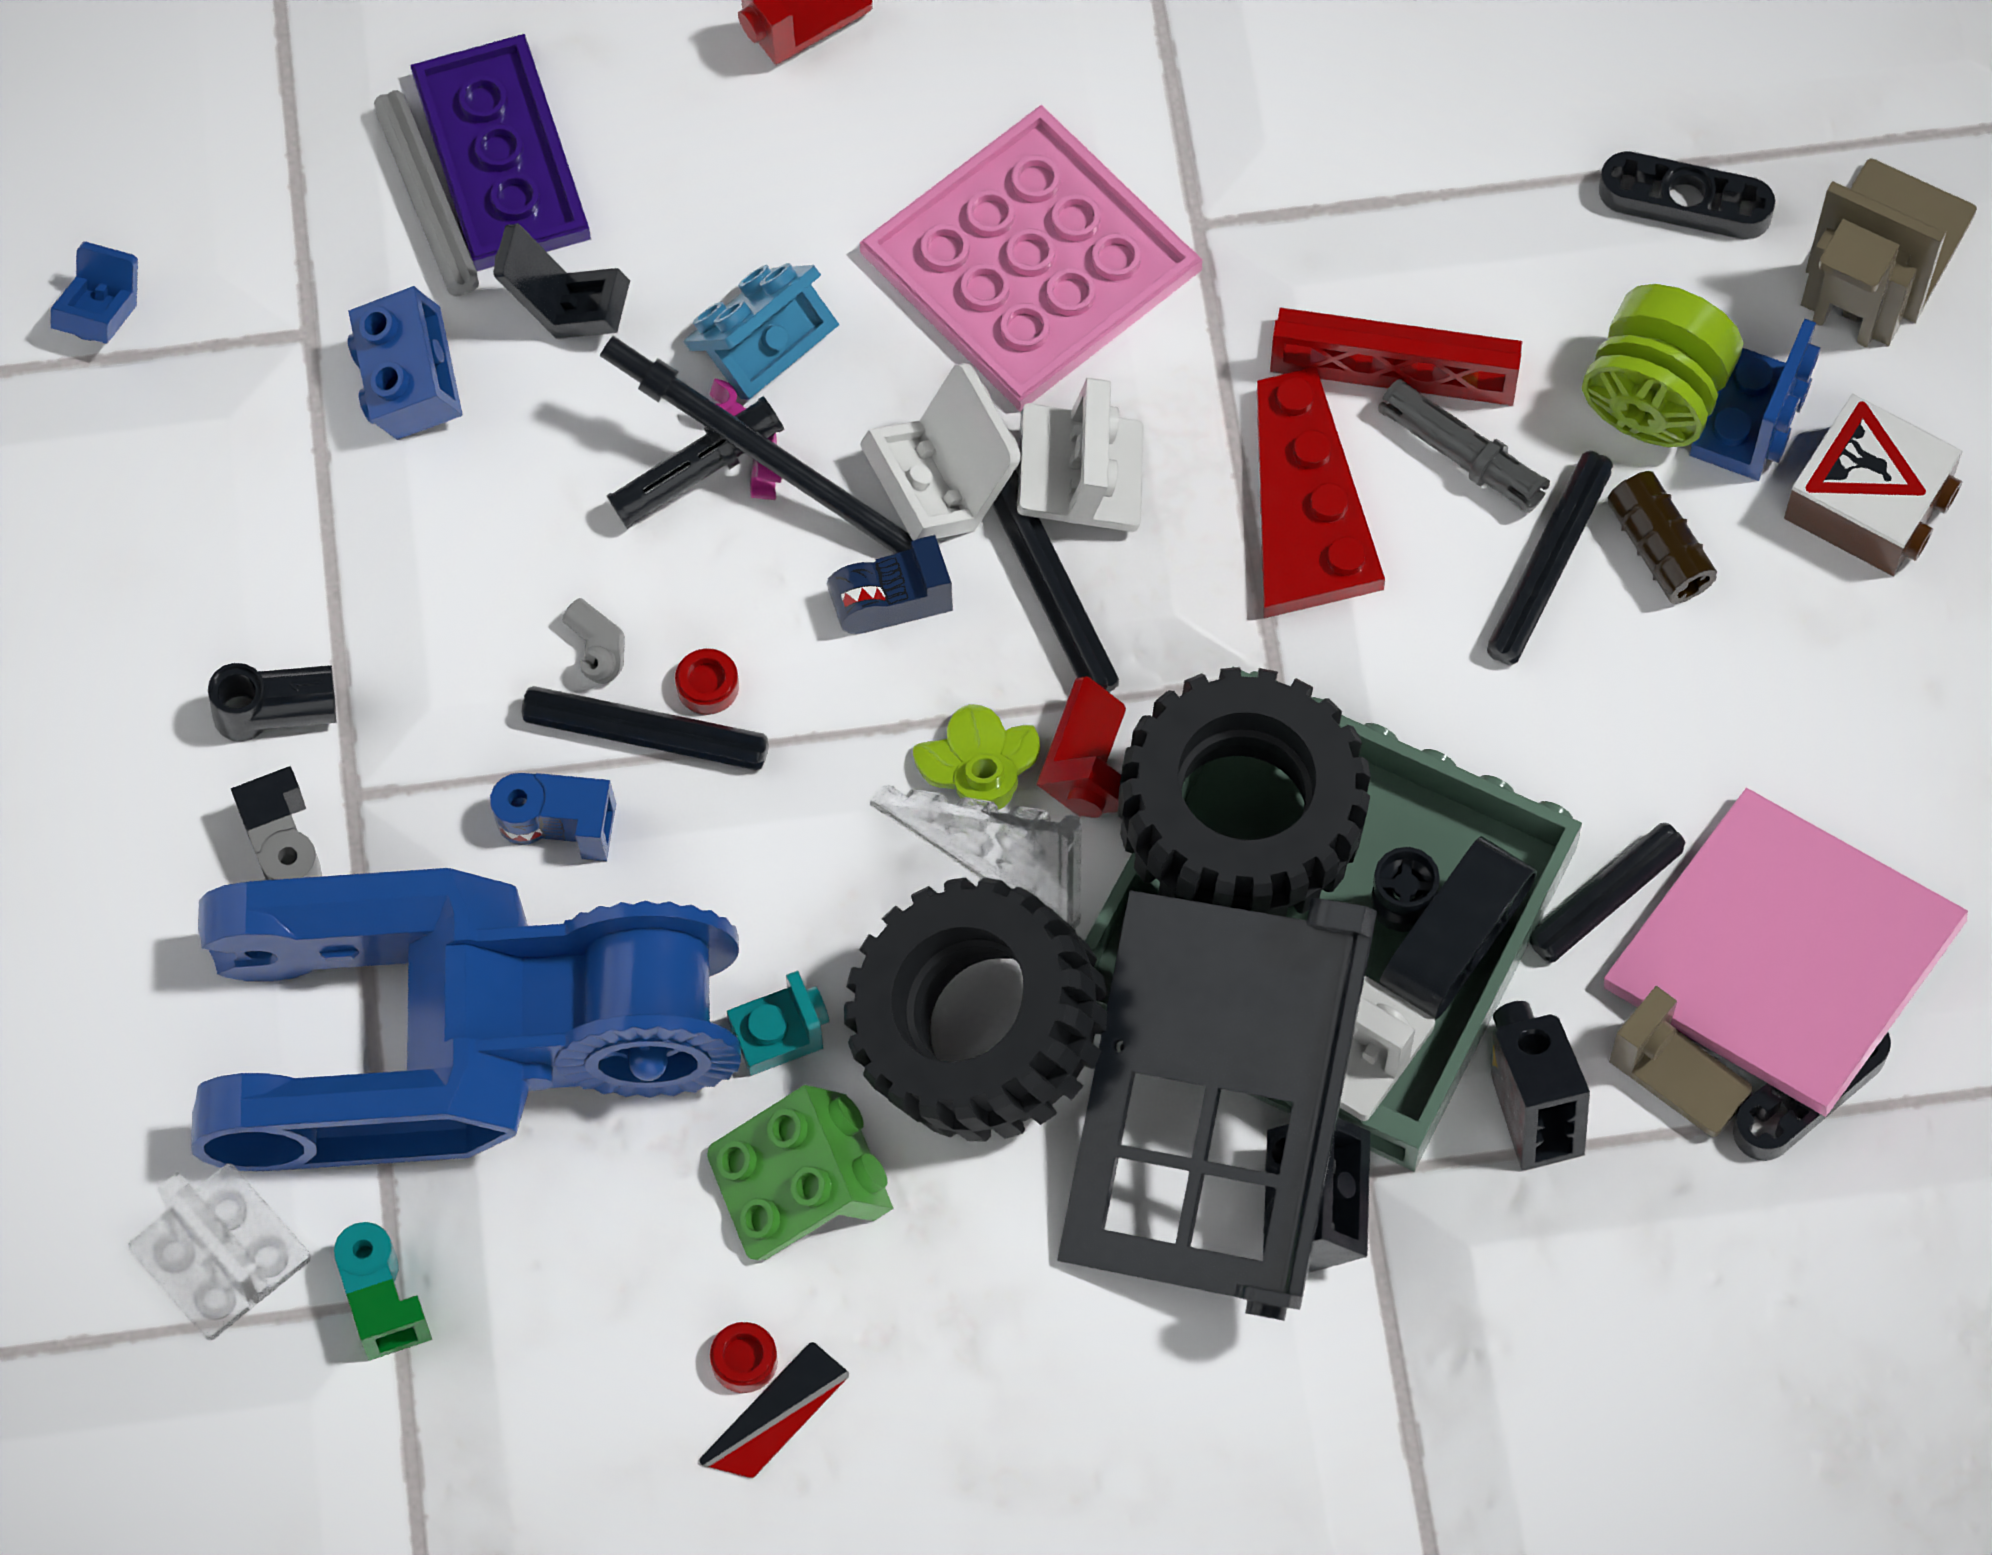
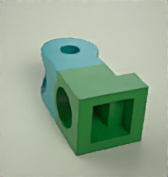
[334,1222,432,1361]

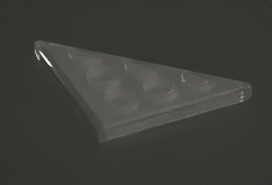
[870,785,1082,929]

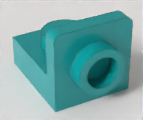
[726,970,830,1076]

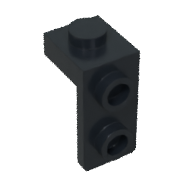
[493,224,631,339]

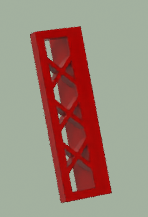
[1270,307,1523,406]

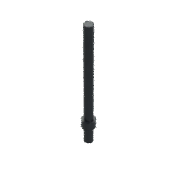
[599,335,913,554]

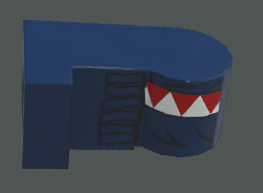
[826,535,953,634]

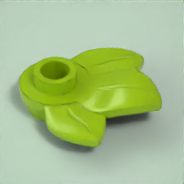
[913,704,1041,812]

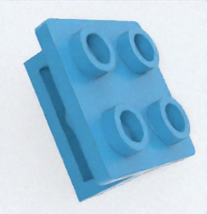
[683,263,840,400]

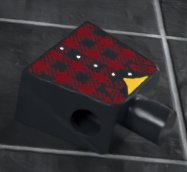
[1491,1001,1590,1171]

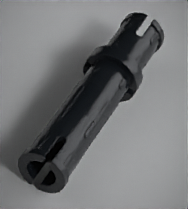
[606,396,784,529]

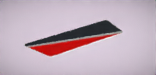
[700,1342,849,1478]

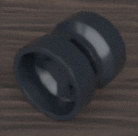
[1371,847,1440,932]

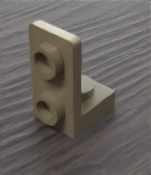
[1609,986,1753,1137]

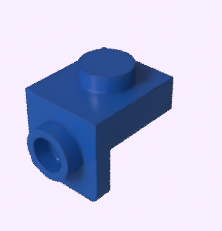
[50,241,138,344]

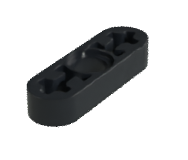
[1599,151,1775,239]
[1733,1032,1891,1161]

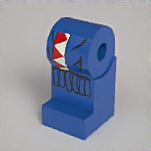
[490,773,617,862]

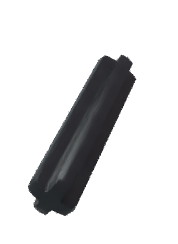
[1530,822,1685,963]

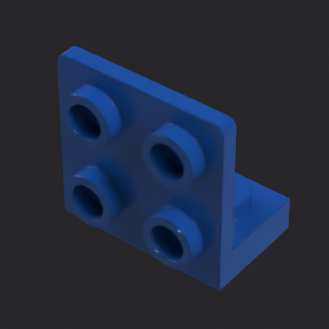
[1689,318,1821,481]

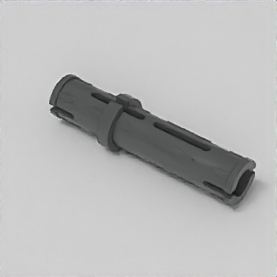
[1378,379,1550,513]

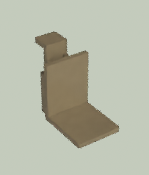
[1801,158,1977,348]

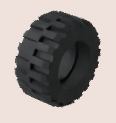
[1118,667,1371,917]
[844,877,1107,1142]

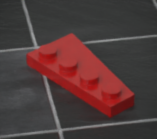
[1256,367,1385,619]

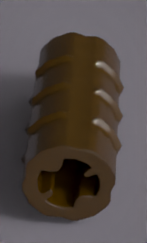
[1607,471,1717,604]

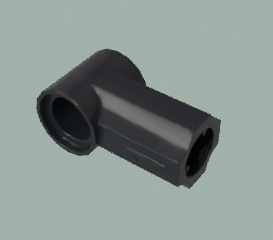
[207,663,337,741]

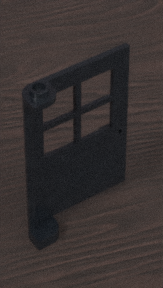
[1057,890,1377,1321]

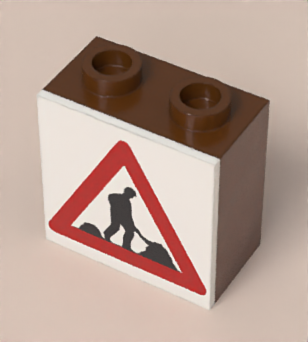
[1784,393,1963,577]

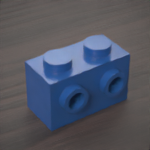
[347,286,463,440]

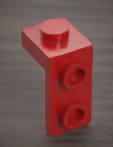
[738,0,873,65]
[1036,677,1126,818]

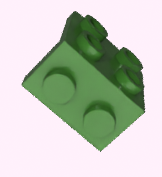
[707,1085,894,1261]

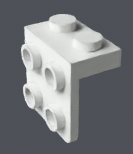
[860,363,1020,540]

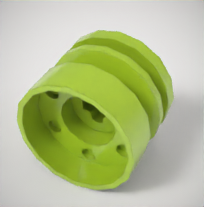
[1581,284,1744,447]

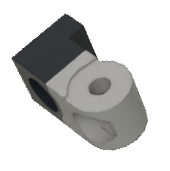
[230,765,322,880]

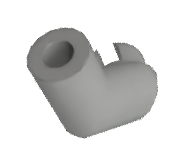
[562,598,625,684]

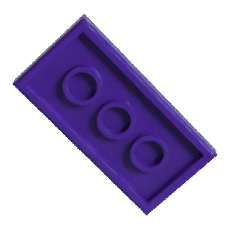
[410,33,591,271]

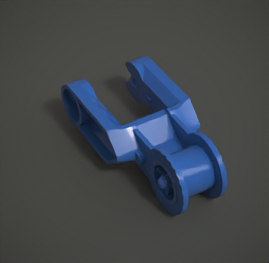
[191,868,741,1171]

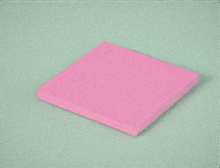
[860,105,1202,412]
[1604,787,1968,1117]

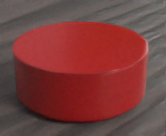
[675,648,739,715]
[710,1322,778,1393]

